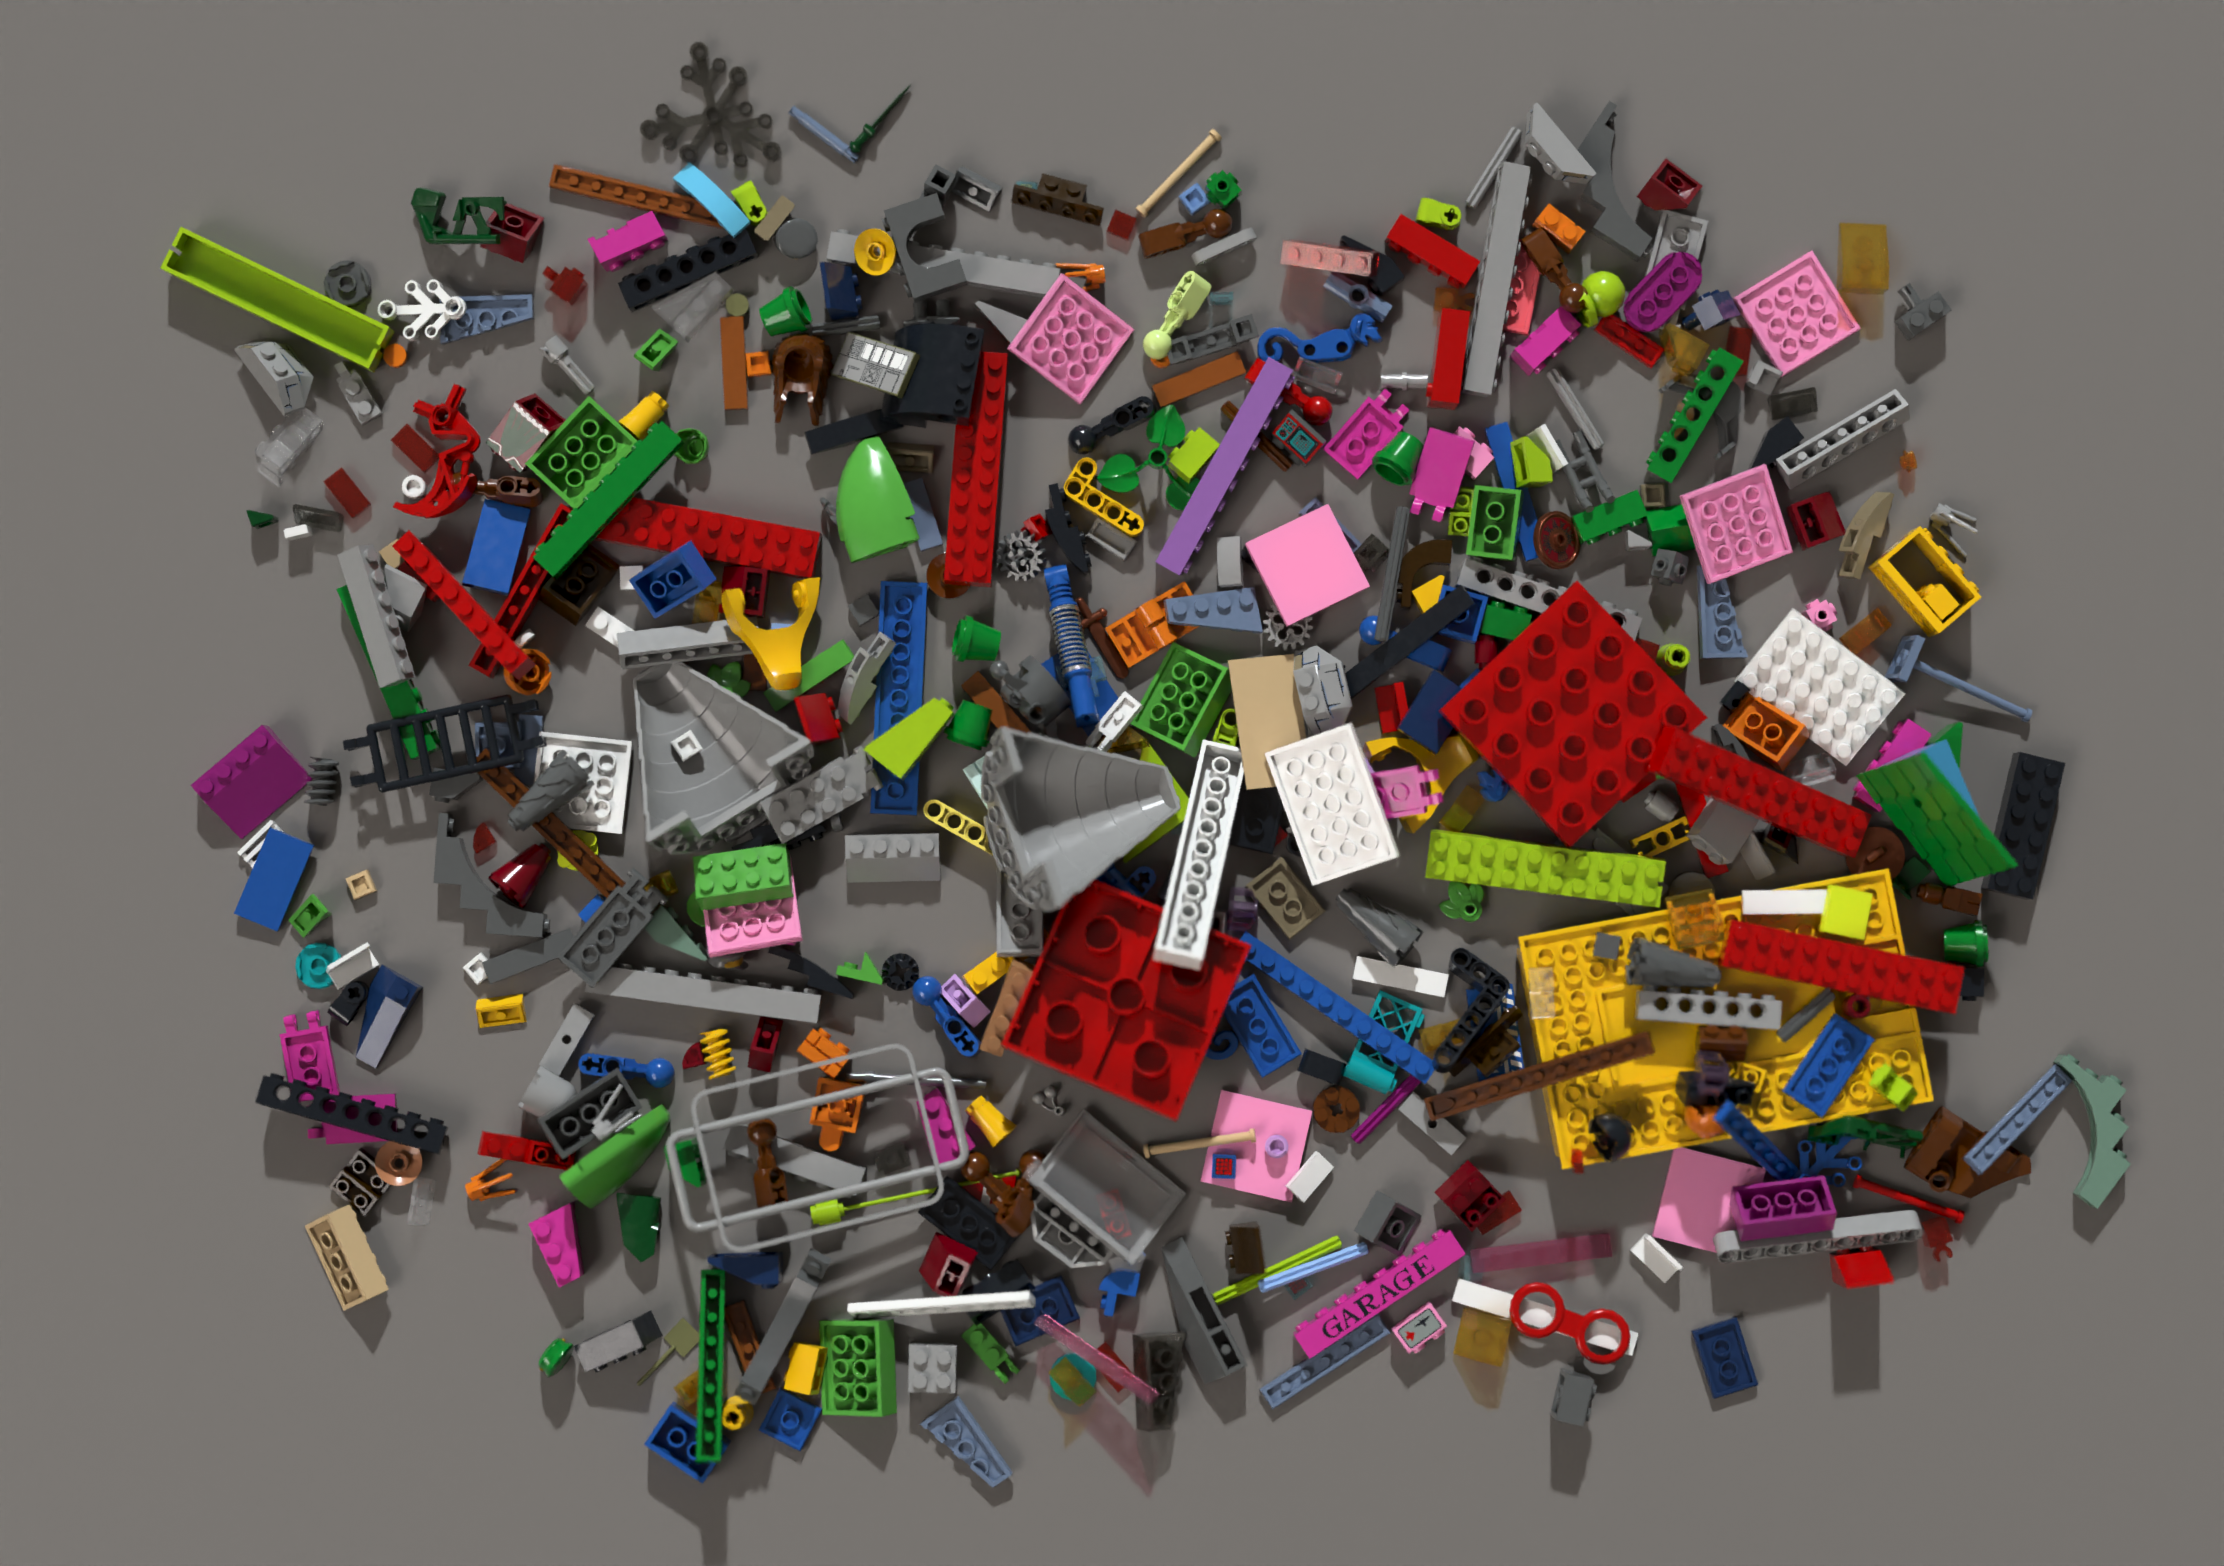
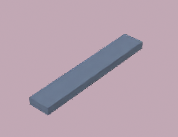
[1963,1064,2072,1175]
[1260,1313,1390,1410]

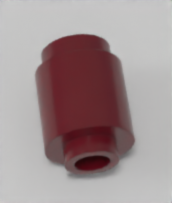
[1474,635,1498,669]
[1842,994,1871,1018]

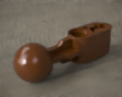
[1138,208,1233,259]
[1520,227,1588,313]
[447,471,543,507]
[747,1118,788,1208]
[996,1149,1046,1237]
[960,1152,1032,1230]

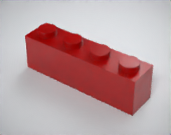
[1385,214,1480,289]

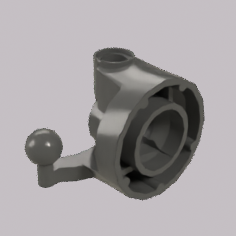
[990,655,1072,741]

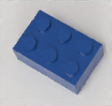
[629,540,717,619]
[644,1402,732,1484]

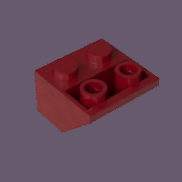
[1786,491,1846,551]
[718,567,770,618]
[1434,1160,1506,1232]
[919,1232,978,1297]

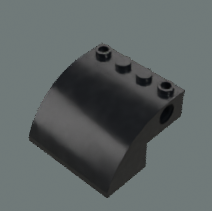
[880,324,984,428]

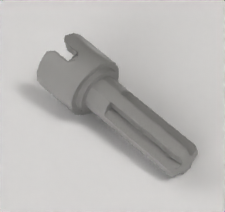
[539,335,594,395]

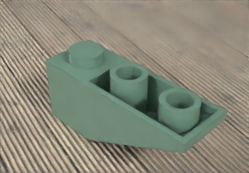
[645,906,708,961]

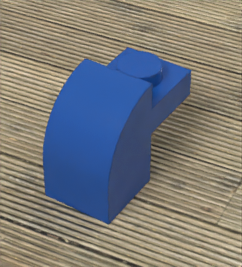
[1099,1269,1140,1317]

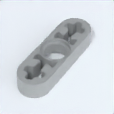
[1191,227,1257,266]

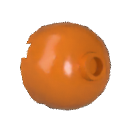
[503,649,551,695]
[1684,1105,1725,1139]

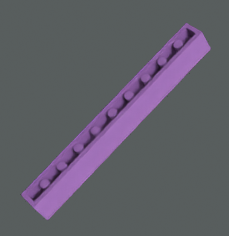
[1155,357,1295,576]

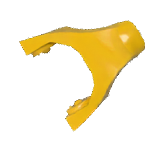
[722,577,820,691]
[1363,733,1479,834]

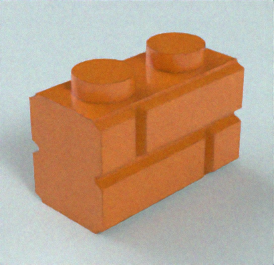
[1532,203,1586,254]
[797,1027,850,1079]

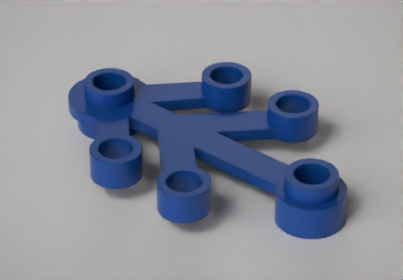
[1793,1123,1862,1187]

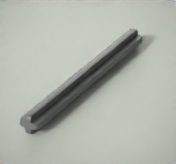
[1374,506,1410,642]

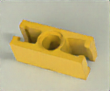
[1629,816,1690,857]

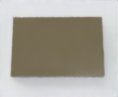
[1246,857,1325,940]

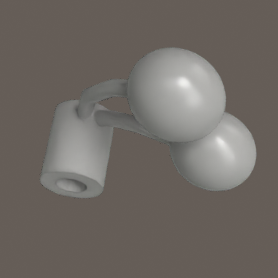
[1032,1086,1066,1116]

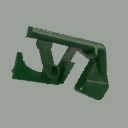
[411,188,507,244]
[1807,1115,1923,1159]

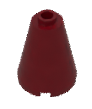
[488,843,552,908]

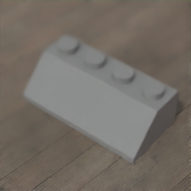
[845,833,941,883]

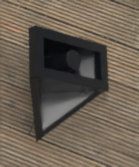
[1759,824,1798,864]

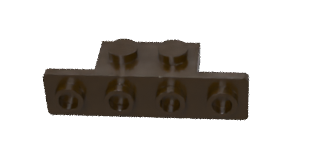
[1011,173,1104,226]
[1449,1005,1523,1078]

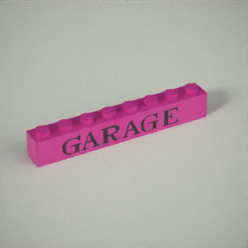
[1293,1228,1466,1359]

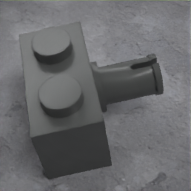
[1895,283,1952,341]

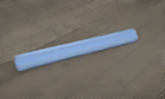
[1258,1242,1369,1292]

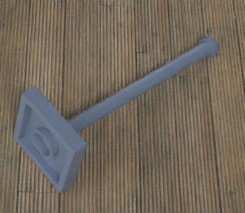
[1885,635,2032,722]

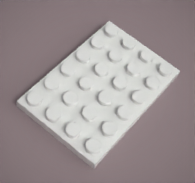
[1734,608,1905,766]
[1265,722,1400,886]

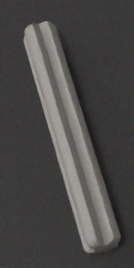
[1465,127,1522,209]
[1547,368,1604,450]

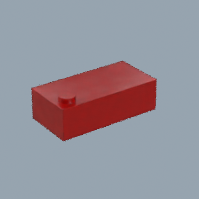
[1426,308,1470,410]

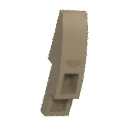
[1838,492,1894,580]

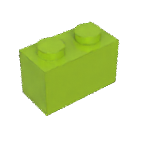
[1168,427,1220,484]

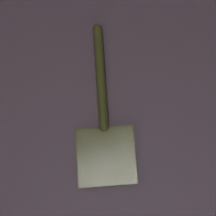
[637,1318,699,1386]

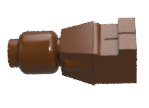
[1916,882,1983,916]

